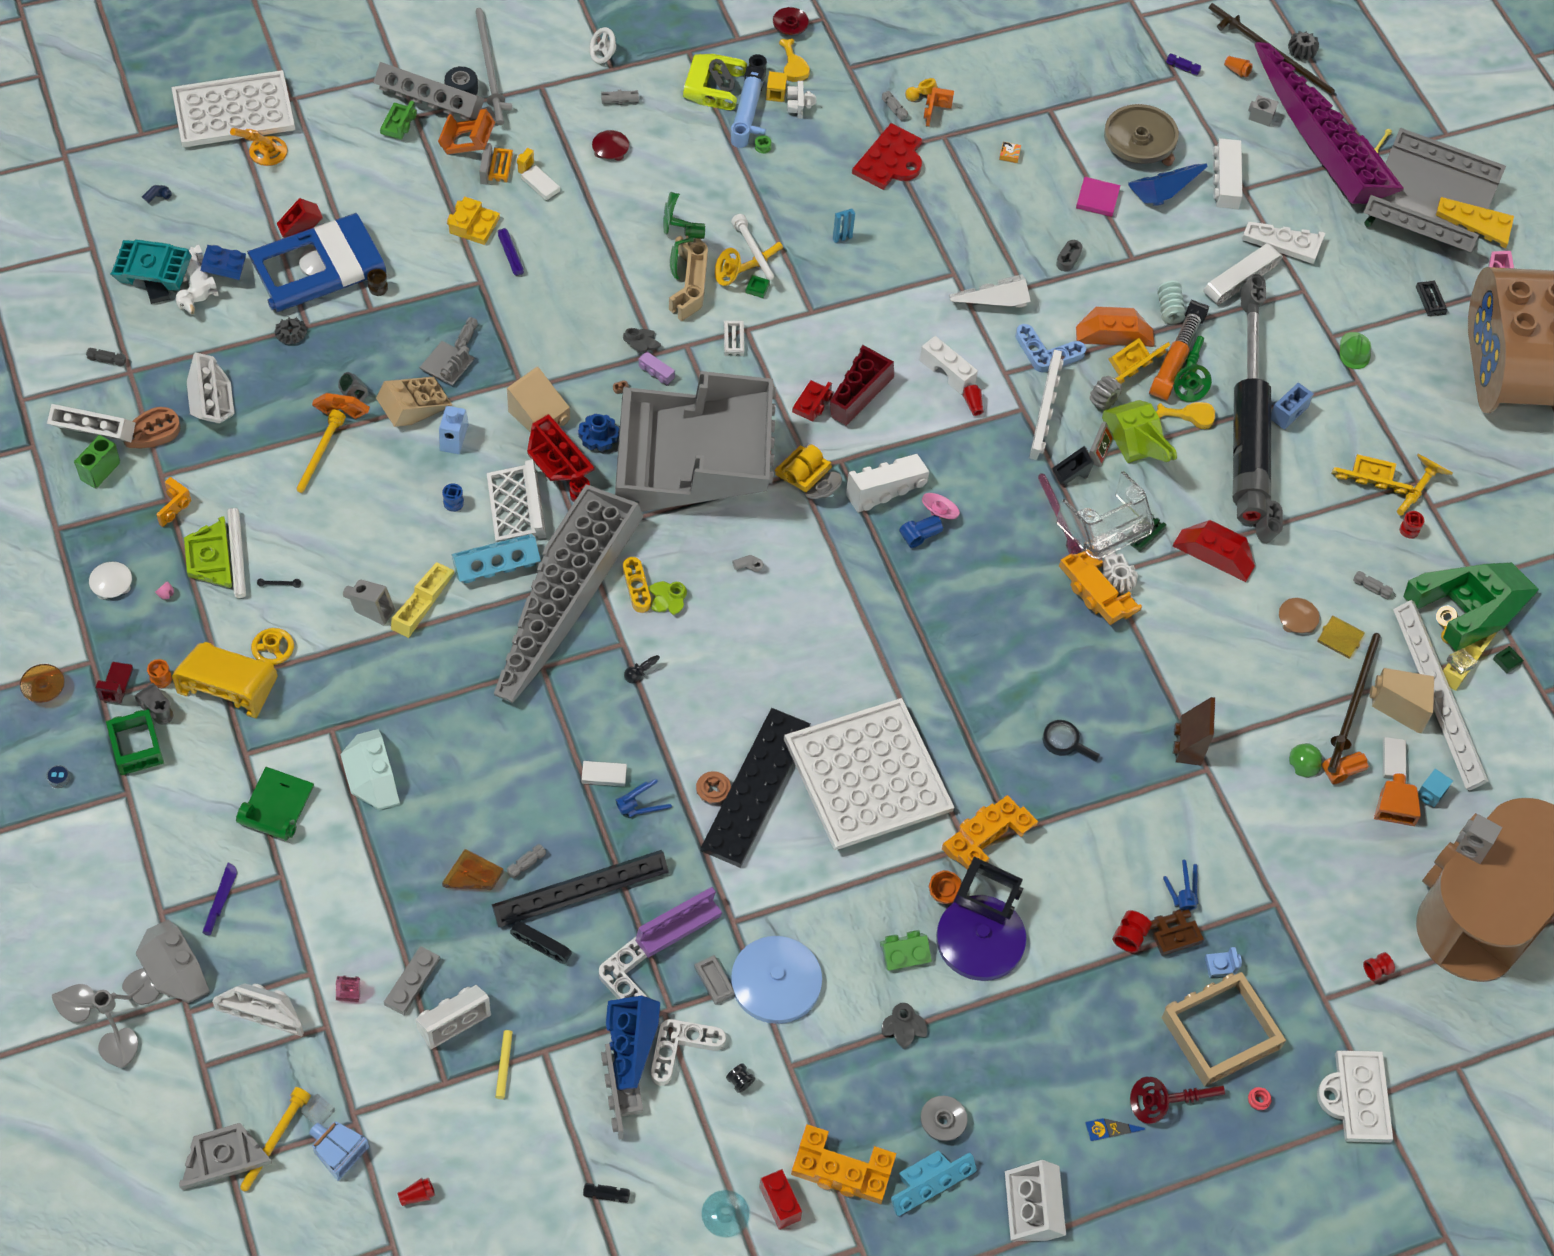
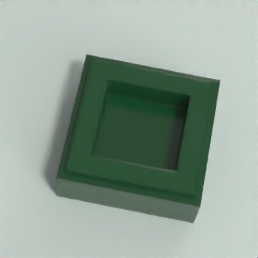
[1493,646,1524,674]

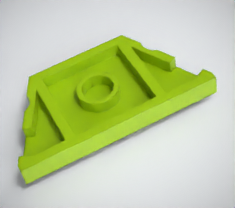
[184,516,232,588]

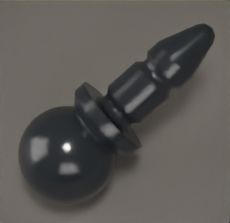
[624,655,660,683]

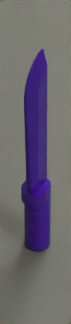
[202,862,237,936]

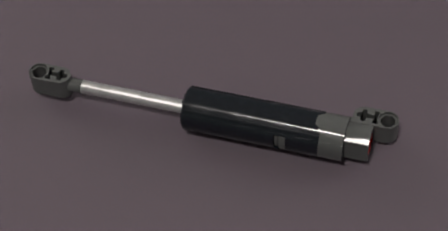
[1233,274,1283,543]

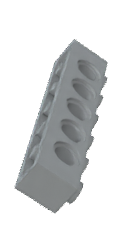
[373,62,484,121]

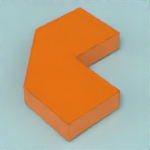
[312,393,370,419]

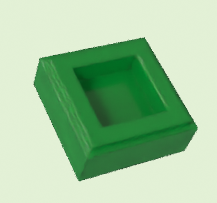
[745,275,770,299]

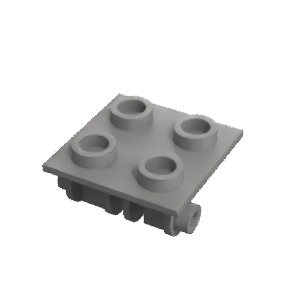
[419,341,475,386]

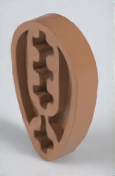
[123,407,180,449]

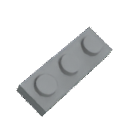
[384,946,440,1015]

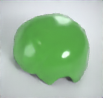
[1289,743,1322,777]

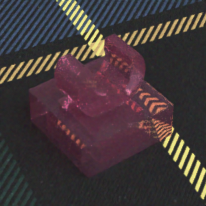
[336,975,360,1002]

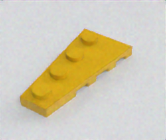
[1436,197,1514,249]

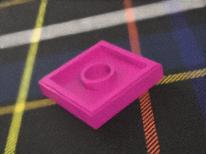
[1076,177,1121,217]

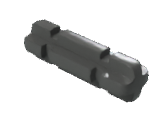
[86,348,126,366]

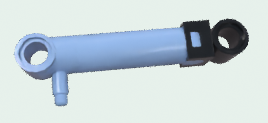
[731,54,767,148]

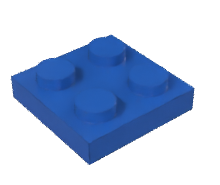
[200,244,246,280]

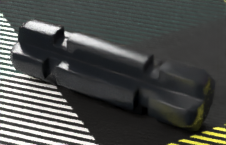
[583,1183,630,1203]

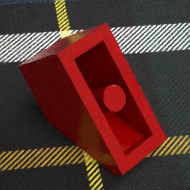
[277,198,323,238]

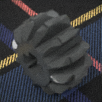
[1288,31,1319,61]

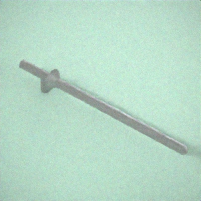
[476,8,512,125]

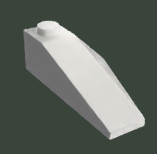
[949,274,1031,308]

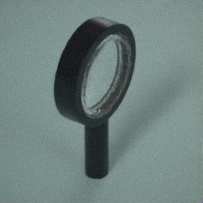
[1042,720,1100,762]

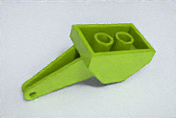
[1102,400,1177,463]

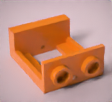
[438,109,495,155]

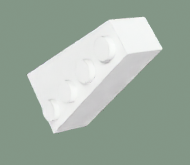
[846,454,929,513]

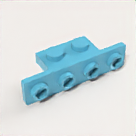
[891,1150,977,1216]

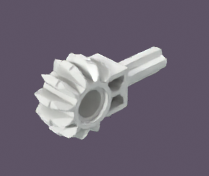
[1096,536,1138,595]

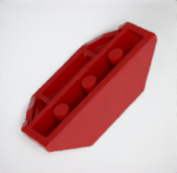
[527,414,595,481]
[1173,520,1255,582]

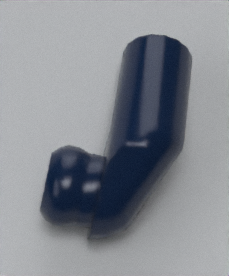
[142,185,172,204]

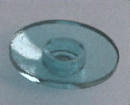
[702,1190,749,1238]

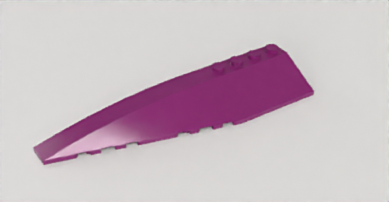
[1255,42,1404,204]

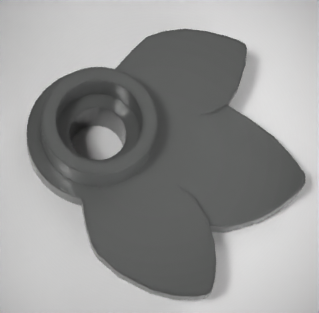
[623,328,661,352]
[882,1003,927,1049]

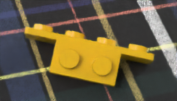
[1108,338,1170,384]
[1331,454,1413,494]

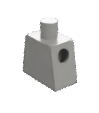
[343,579,395,625]

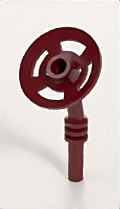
[1130,1076,1225,1124]

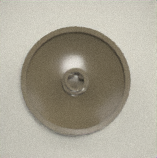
[1104,104,1179,164]

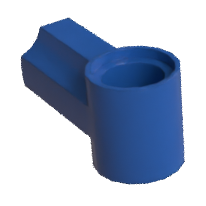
[899,515,943,548]

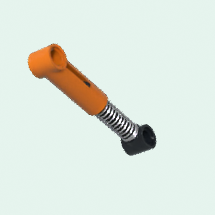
[1149,299,1210,401]

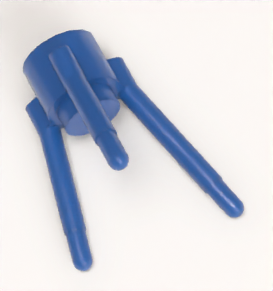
[615,779,672,817]
[1163,859,1199,911]

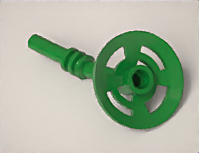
[1173,336,1212,402]

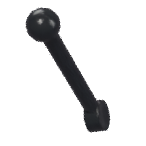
[257,578,301,588]

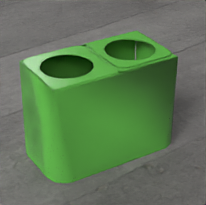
[74,435,120,489]

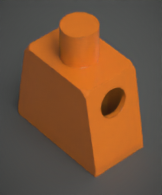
[1374,773,1421,827]

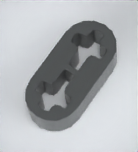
[709,59,735,92]
[1056,240,1083,272]

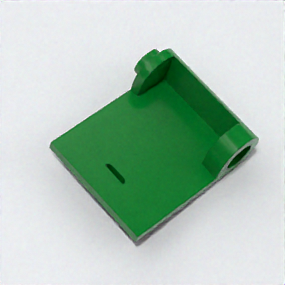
[236,767,314,840]

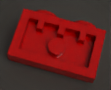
[792,380,834,422]

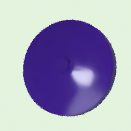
[936,895,1026,981]

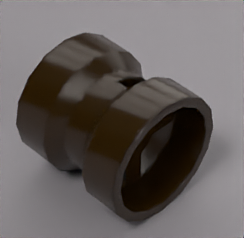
[367,269,388,296]

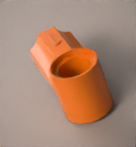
[1322,751,1369,784]

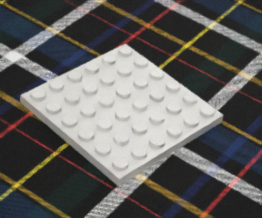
[784,698,955,851]

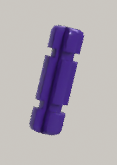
[1166,53,1201,75]

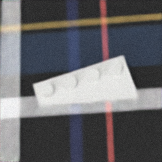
[1242,222,1325,264]

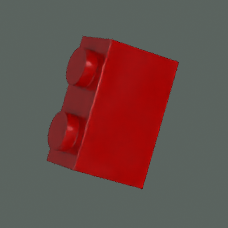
[759,1169,802,1230]

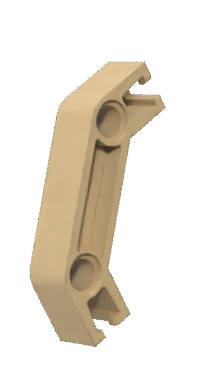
[669,236,708,321]

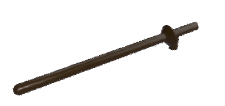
[1208,3,1335,95]
[1328,633,1381,773]

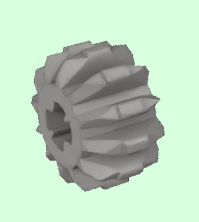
[1089,375,1122,410]

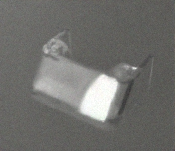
[1056,471,1154,559]

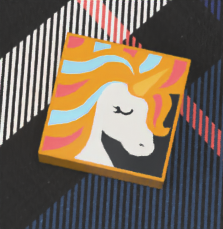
[999,142,1021,163]

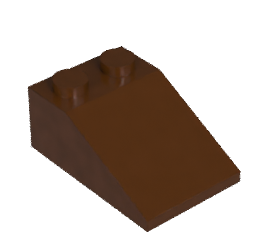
[1173,697,1215,766]

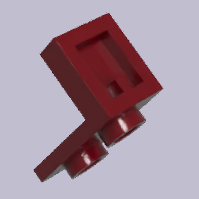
[95,662,133,704]

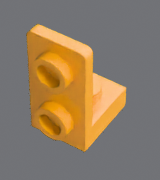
[157,477,191,527]

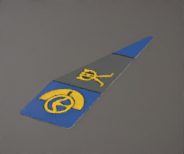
[1085,1118,1145,1141]

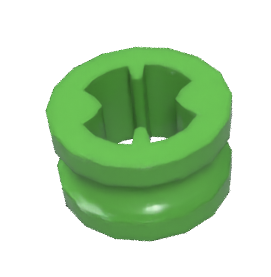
[755,135,771,154]

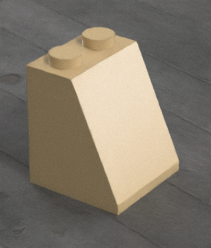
[507,367,570,432]
[1369,668,1434,733]

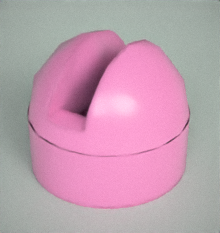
[155,581,174,600]

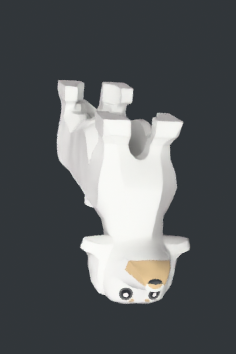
[176,245,219,314]

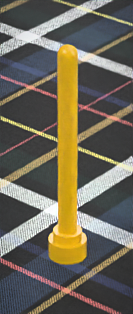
[297,410,346,493]
[240,1087,311,1192]

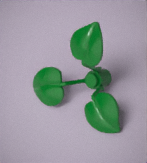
[663,192,705,279]

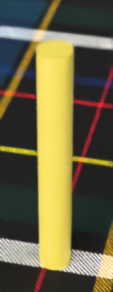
[495,1030,513,1099]

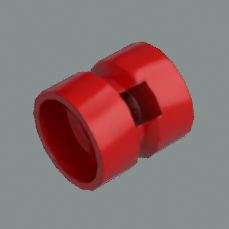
[1112,910,1152,953]

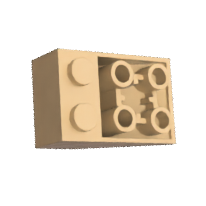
[376,377,452,427]

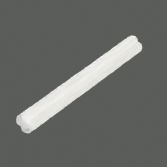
[227,508,246,598]

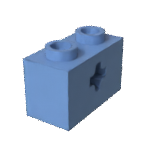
[1271,382,1314,430]

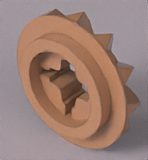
[696,771,731,804]

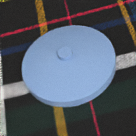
[731,936,822,1024]

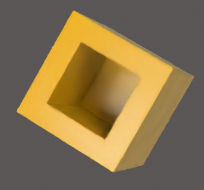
[766,71,787,102]

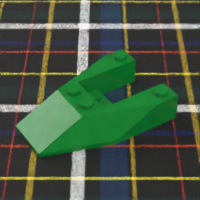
[1403,562,1539,652]

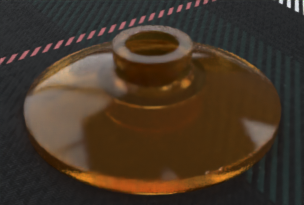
[20,664,65,703]

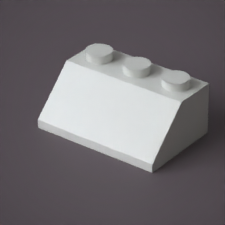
[415,985,491,1050]
[1005,1160,1066,1242]

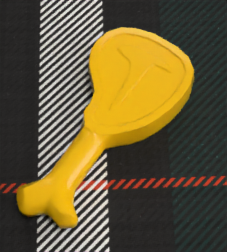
[779,38,810,82]
[1156,402,1215,430]

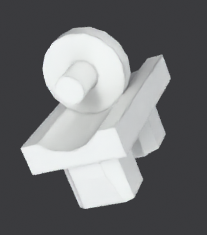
[787,81,817,119]

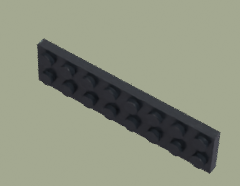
[700,707,811,868]

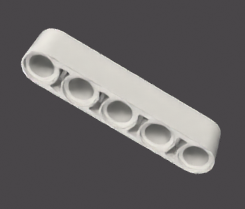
[1203,243,1283,305]

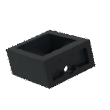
[953,857,1024,924]

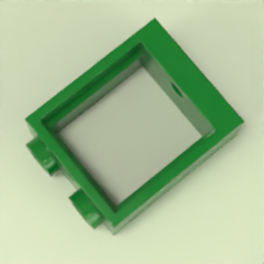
[106,709,164,775]

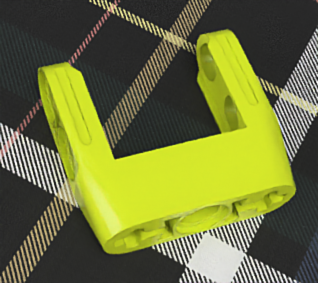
[683,54,748,110]

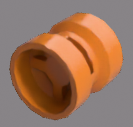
[147,659,172,688]

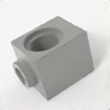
[1248,95,1279,126]

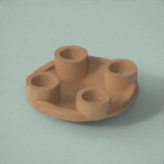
[1279,598,1320,633]

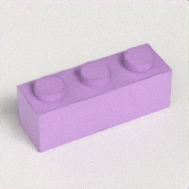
[639,351,675,385]

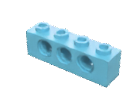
[451,534,541,583]

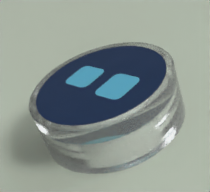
[46,765,70,788]

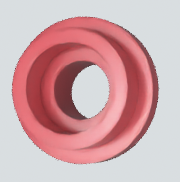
[1248,1087,1271,1110]

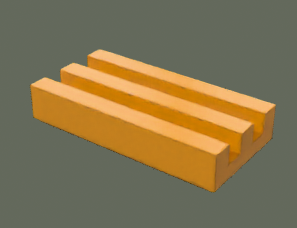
[488,148,513,182]

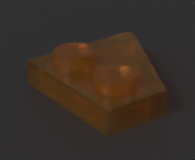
[442,849,503,890]

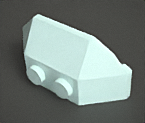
[340,729,400,810]

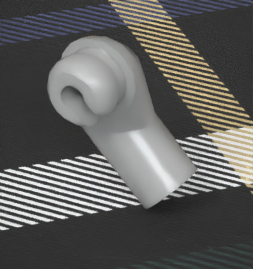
[732,555,764,572]

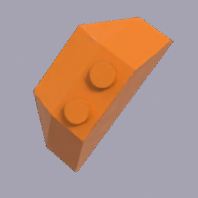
[1076,307,1154,347]

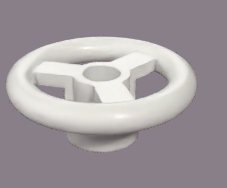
[590,27,616,64]

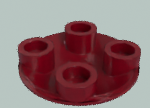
[592,130,629,161]

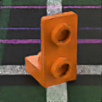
[923,87,954,126]

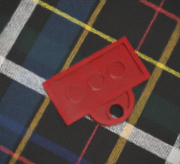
[852,123,922,190]

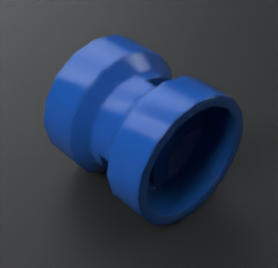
[442,483,464,512]

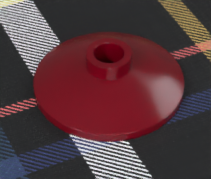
[773,7,809,35]

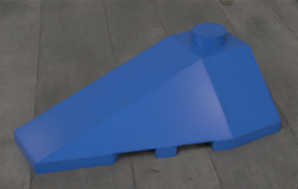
[606,995,660,1090]

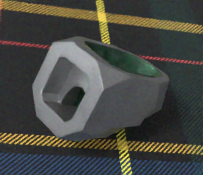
[338,372,368,402]

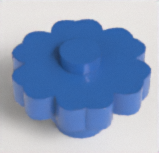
[578,414,619,451]

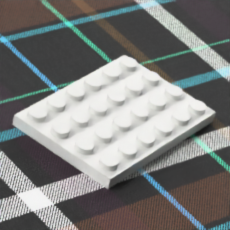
[171,70,295,148]

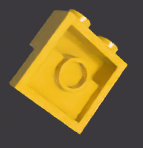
[447,196,500,245]

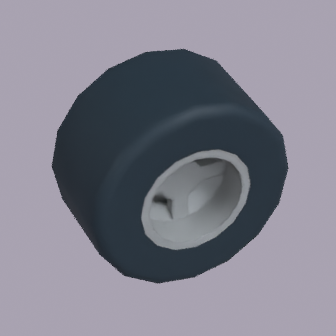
[444,66,478,102]

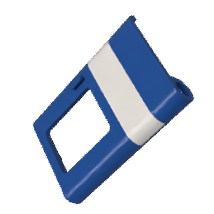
[247,213,386,313]

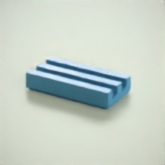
[833,208,855,243]

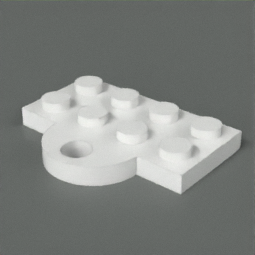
[1317,1051,1393,1143]

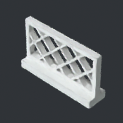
[487,459,547,543]

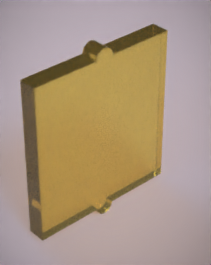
[1317,615,1365,659]

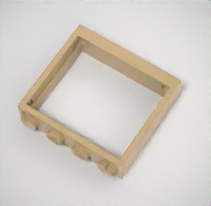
[1161,972,1286,1087]

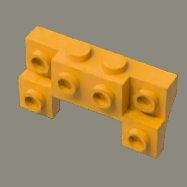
[1059,548,1142,625]
[942,795,1038,870]
[791,1124,897,1204]

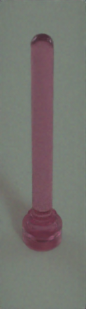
[1038,473,1084,554]

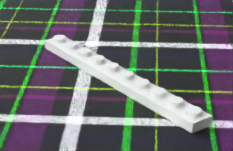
[1393,600,1489,791]

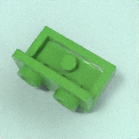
[380,101,417,140]
[880,930,932,971]

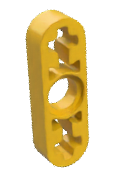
[623,557,651,613]

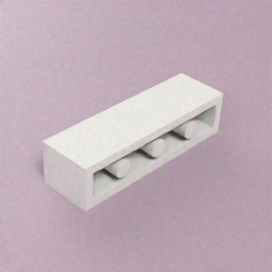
[1213,138,1242,209]
[47,404,136,442]

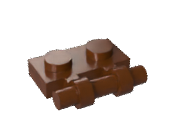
[1150,909,1204,956]

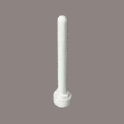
[731,214,774,280]

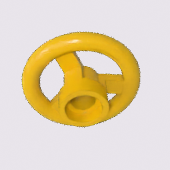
[251,628,294,665]

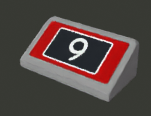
[1089,421,1113,467]

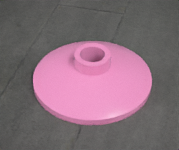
[922,493,960,519]

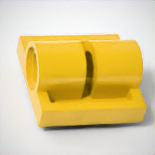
[775,444,832,492]

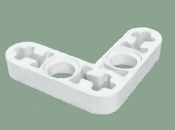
[599,937,647,999]
[651,1019,726,1086]

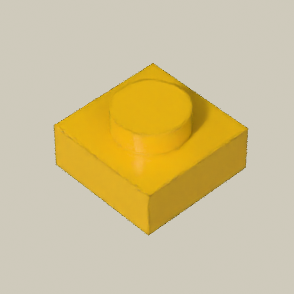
[517,148,534,174]

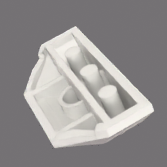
[187,352,234,423]
[212,983,304,1037]

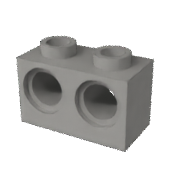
[1456,814,1502,864]

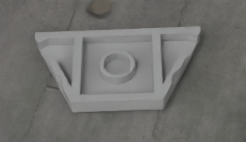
[179,1123,272,1190]

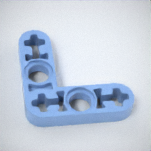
[1015,324,1086,373]

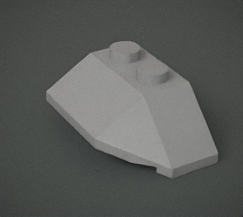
[136,920,210,1003]

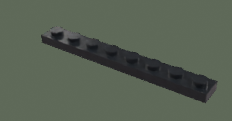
[491,850,669,927]

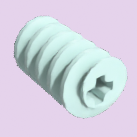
[1158,280,1186,324]

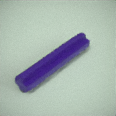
[498,228,524,276]

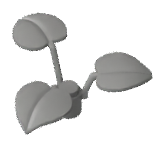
[52,968,160,1068]

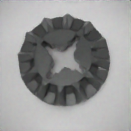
[274,317,307,344]

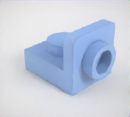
[1205,947,1242,978]

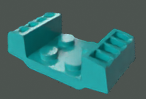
[110,239,192,291]

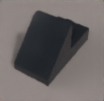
[1052,446,1094,486]

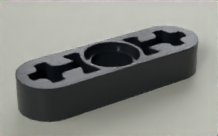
[510,921,572,964]

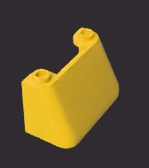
[172,642,278,719]

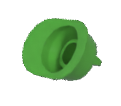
[1340,332,1371,369]

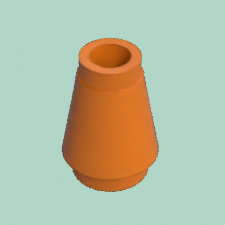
[1224,56,1253,77]

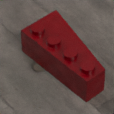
[830,344,894,426]

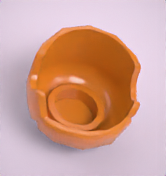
[928,870,961,904]

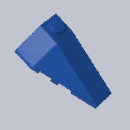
[1128,163,1208,206]

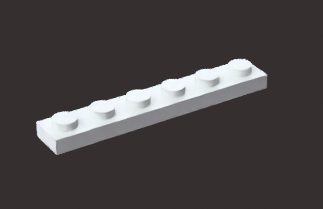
[1029,349,1064,460]

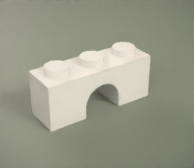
[919,336,978,395]

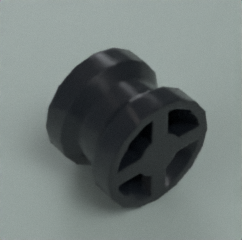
[726,1063,755,1093]

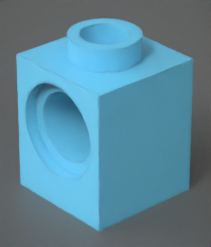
[1418,768,1453,808]

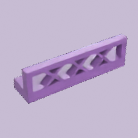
[635,887,722,958]

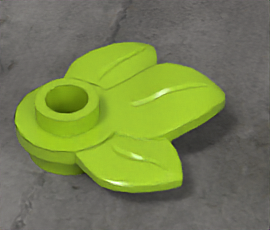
[648,581,687,615]

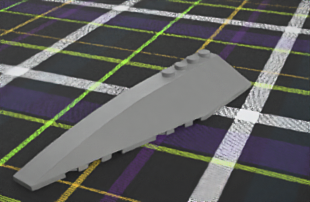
[494,484,643,703]

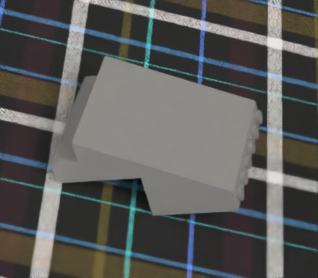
[615,371,776,512]

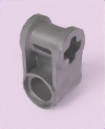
[134,683,173,725]

